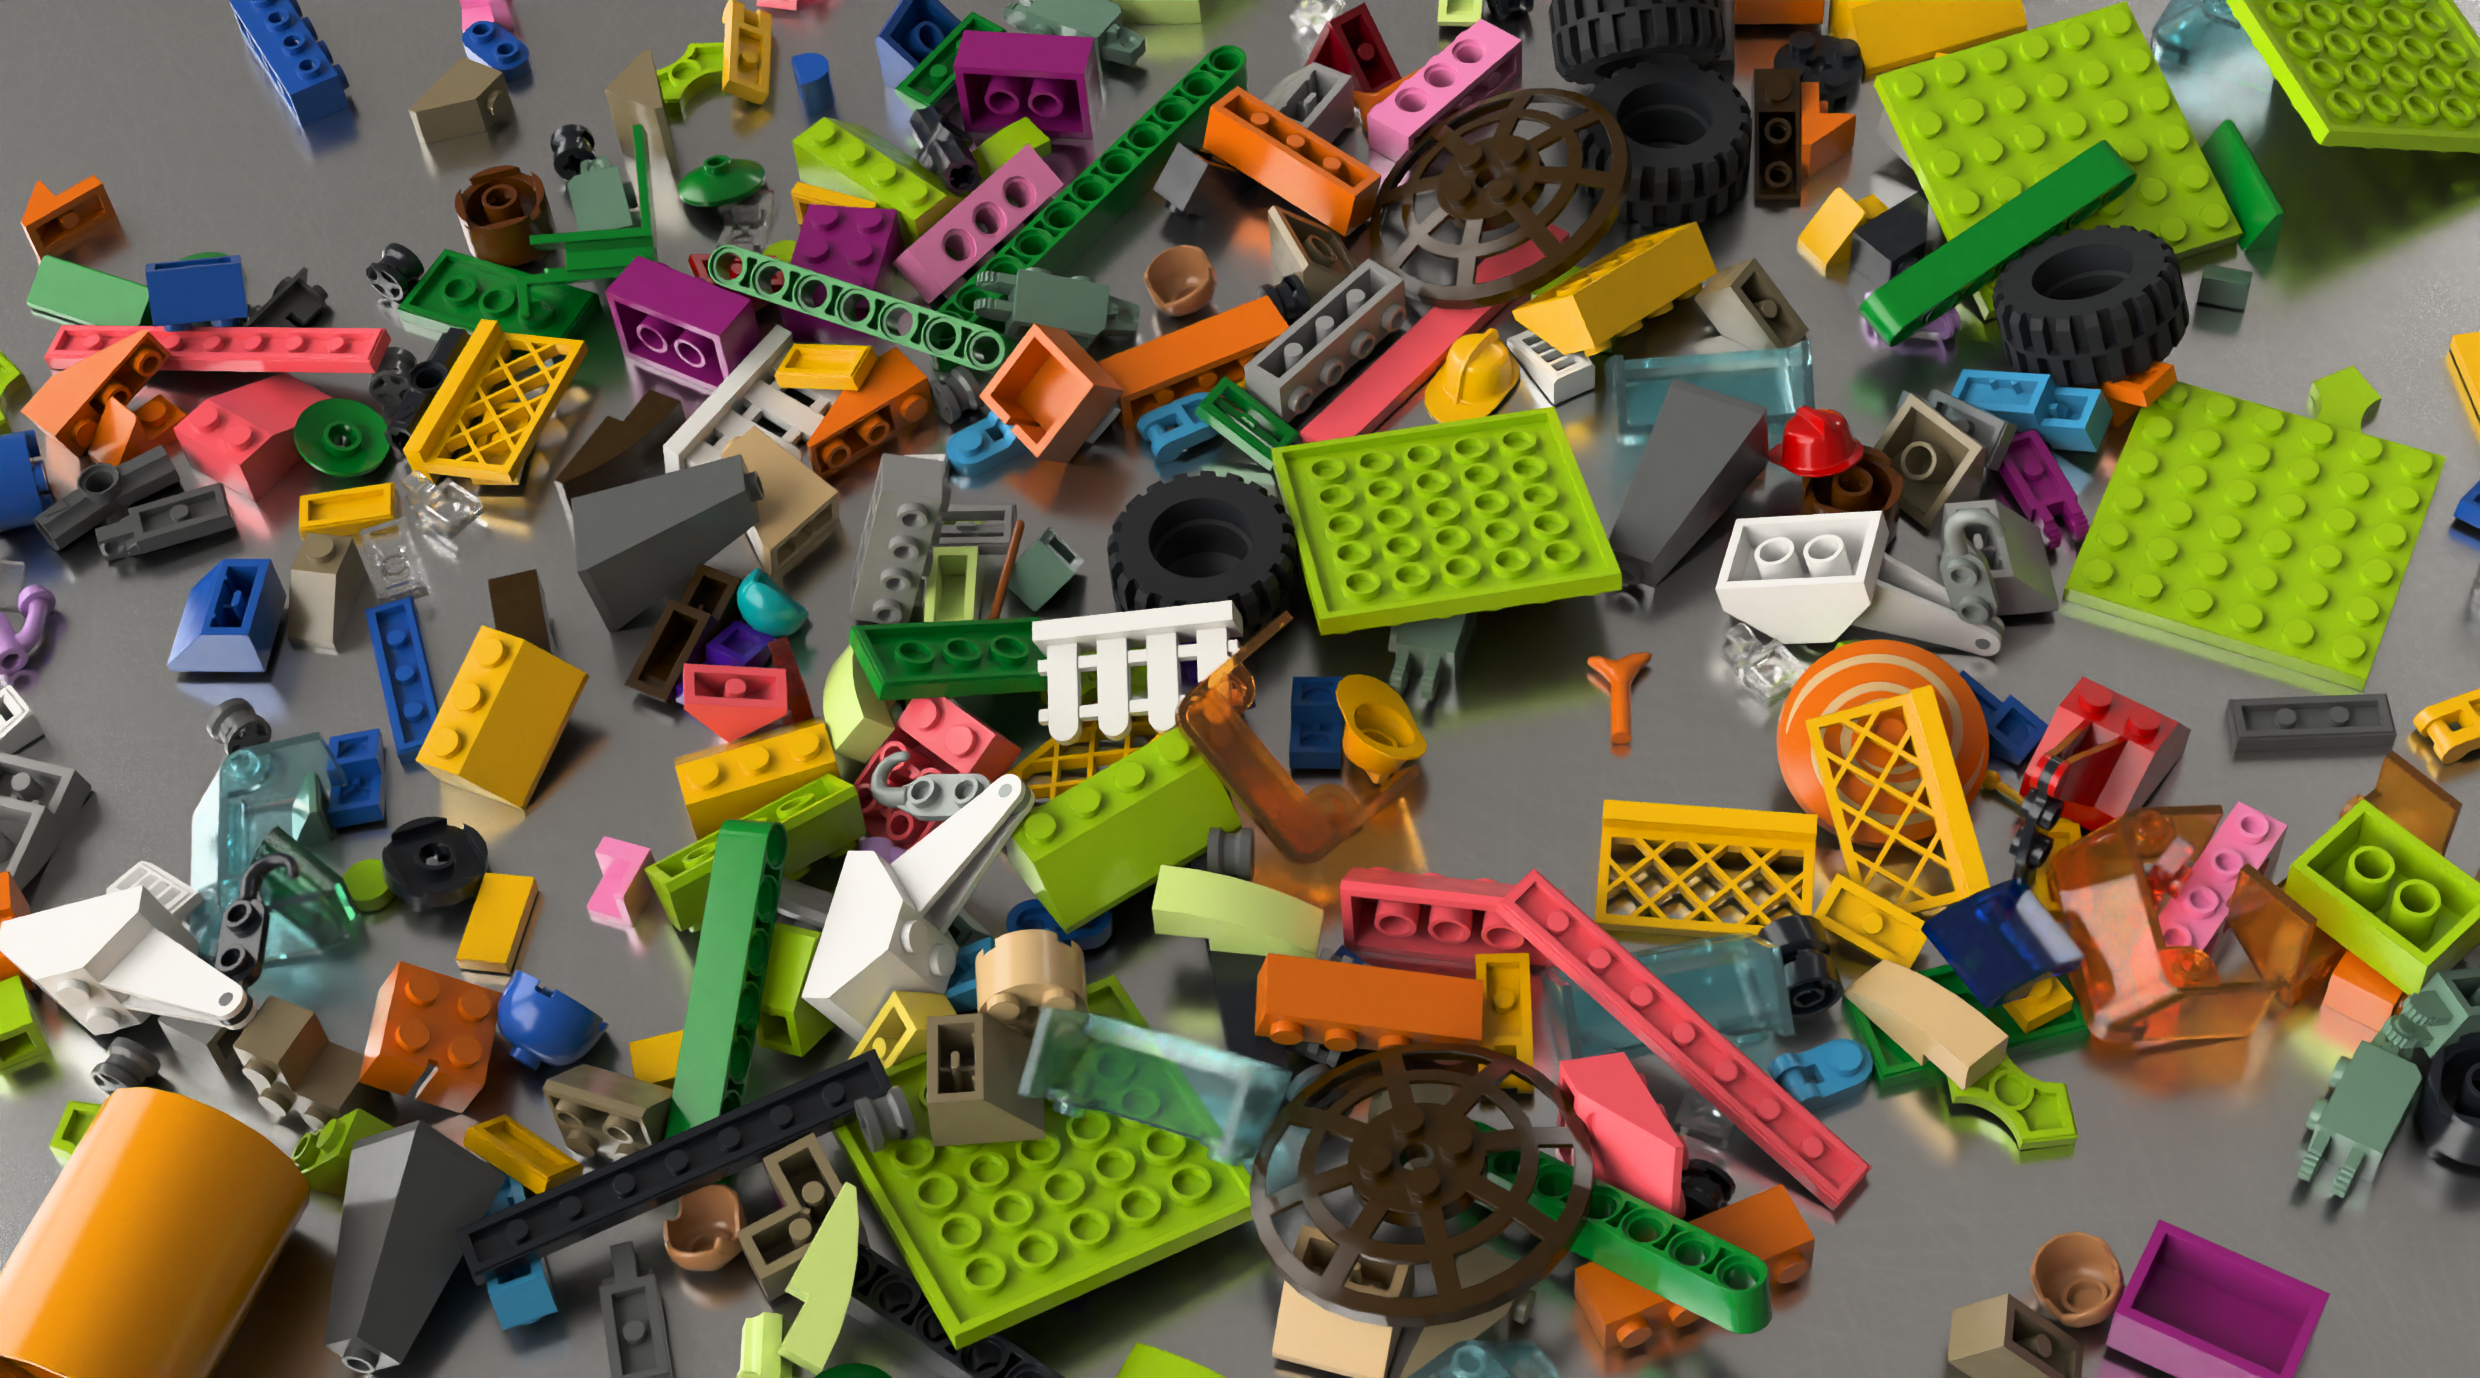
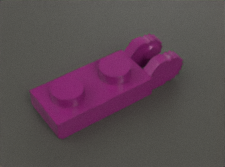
[1998,429,2090,550]

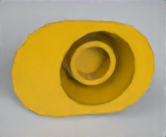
[1425,328,1520,423]
[1335,674,1427,784]

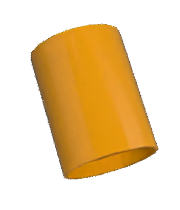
[0,1087,310,1378]

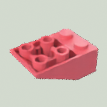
[853,697,1022,850]
[1555,1052,1689,1218]

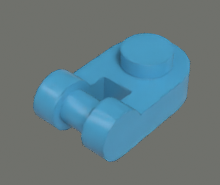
[1136,392,1219,463]
[946,410,1029,477]
[1767,1038,1873,1113]

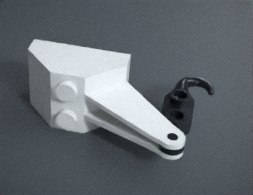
[0,853,299,1036]

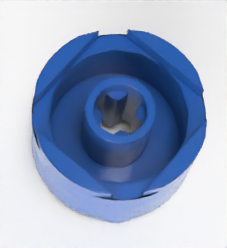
[0,429,54,532]

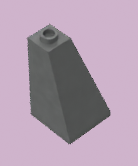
[1608,378,1769,588]
[571,454,764,632]
[324,1120,506,1373]

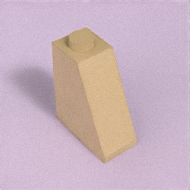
[721,425,839,577]

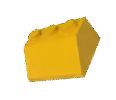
[416,625,589,811]
[674,716,841,841]

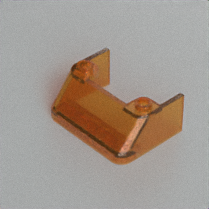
[1175,610,1421,865]
[2226,750,2463,1009]
[2046,805,2278,1042]

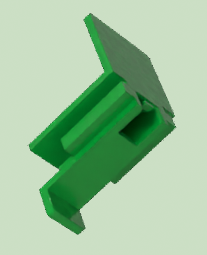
[516,124,659,319]

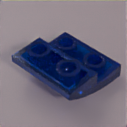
[1921,877,2085,1009]

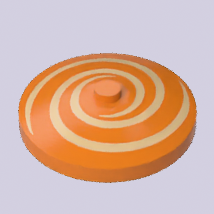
[1776,639,1989,848]

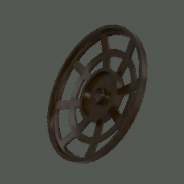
[1370,88,1632,309]
[1250,1043,1595,1327]

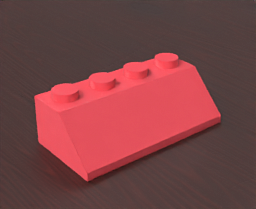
[1340,867,1565,973]

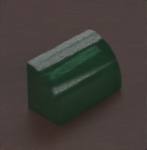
[250,826,359,947]

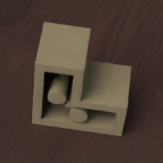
[233,995,385,1131]
[736,1133,870,1302]

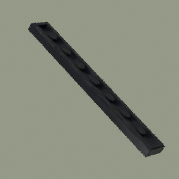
[455,1049,893,1286]

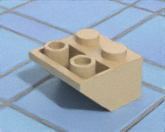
[1272,1225,1415,1378]

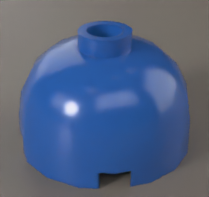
[496,970,609,1071]

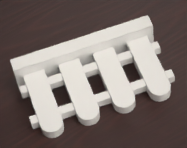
[663,324,843,474]
[1032,600,1243,746]

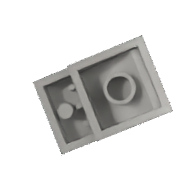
[0,752,92,891]

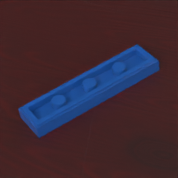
[365,596,441,765]

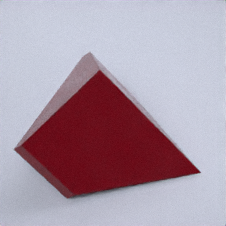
[1304,2,1402,93]

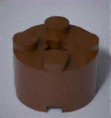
[455,165,556,267]
[1799,445,1903,546]

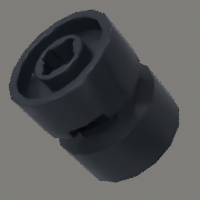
[1754,915,1844,1018]

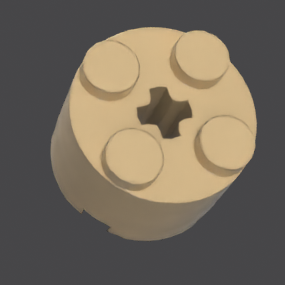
[975,929,1088,1047]

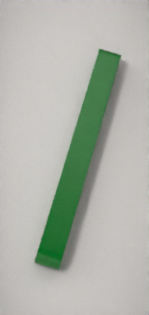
[929,45,1249,373]

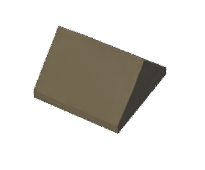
[605,49,680,174]
[1268,205,1358,309]
[1874,393,1987,530]

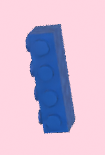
[229,0,350,127]

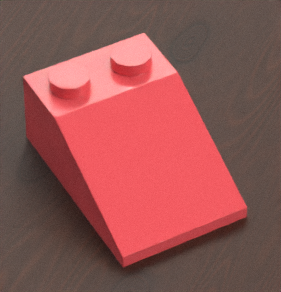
[173,372,333,503]

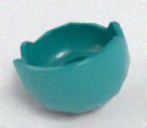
[737,568,809,637]

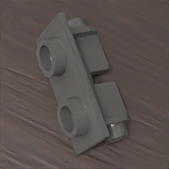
[242,267,328,328]

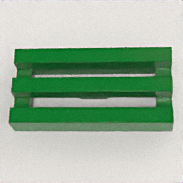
[1194,376,1300,471]

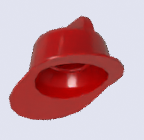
[1767,405,1864,478]

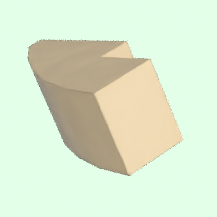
[1844,959,2009,1091]

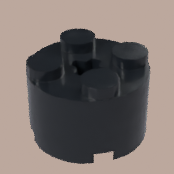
[2416,1032,2480,1166]

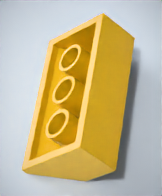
[1828,0,2028,77]
[1512,222,1717,356]

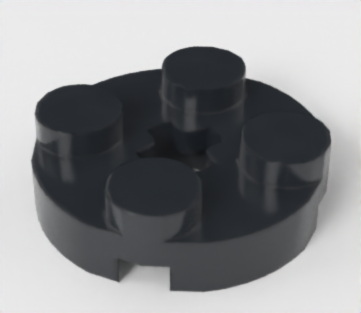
[1773,31,1863,107]
[382,816,488,912]

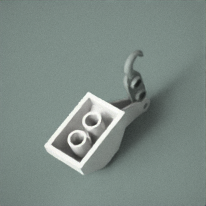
[1715,508,2006,656]
[802,751,1035,1042]

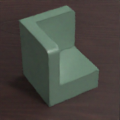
[1008,526,1084,611]

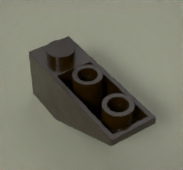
[1751,68,1801,201]

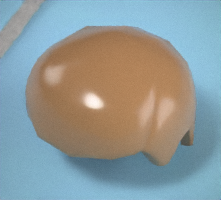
[1144,244,1217,317]
[664,1184,748,1271]
[2030,1231,2126,1328]

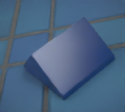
[875,0,961,88]

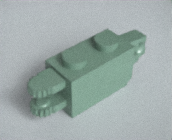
[1002,0,1146,71]
[567,156,642,232]
[973,267,1140,351]
[1388,612,1476,701]
[2382,967,2480,1058]
[2297,1028,2423,1198]

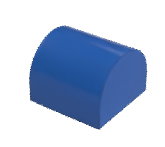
[791,53,836,117]

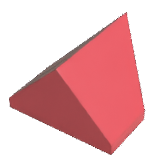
[683,663,788,743]

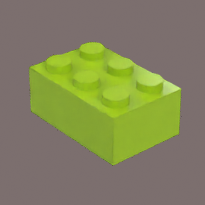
[2282,799,2480,995]

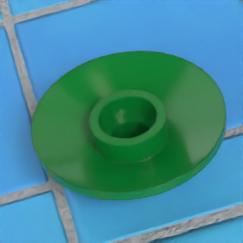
[678,155,766,207]
[294,398,390,477]

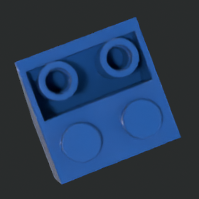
[145,255,248,332]
[167,559,287,672]

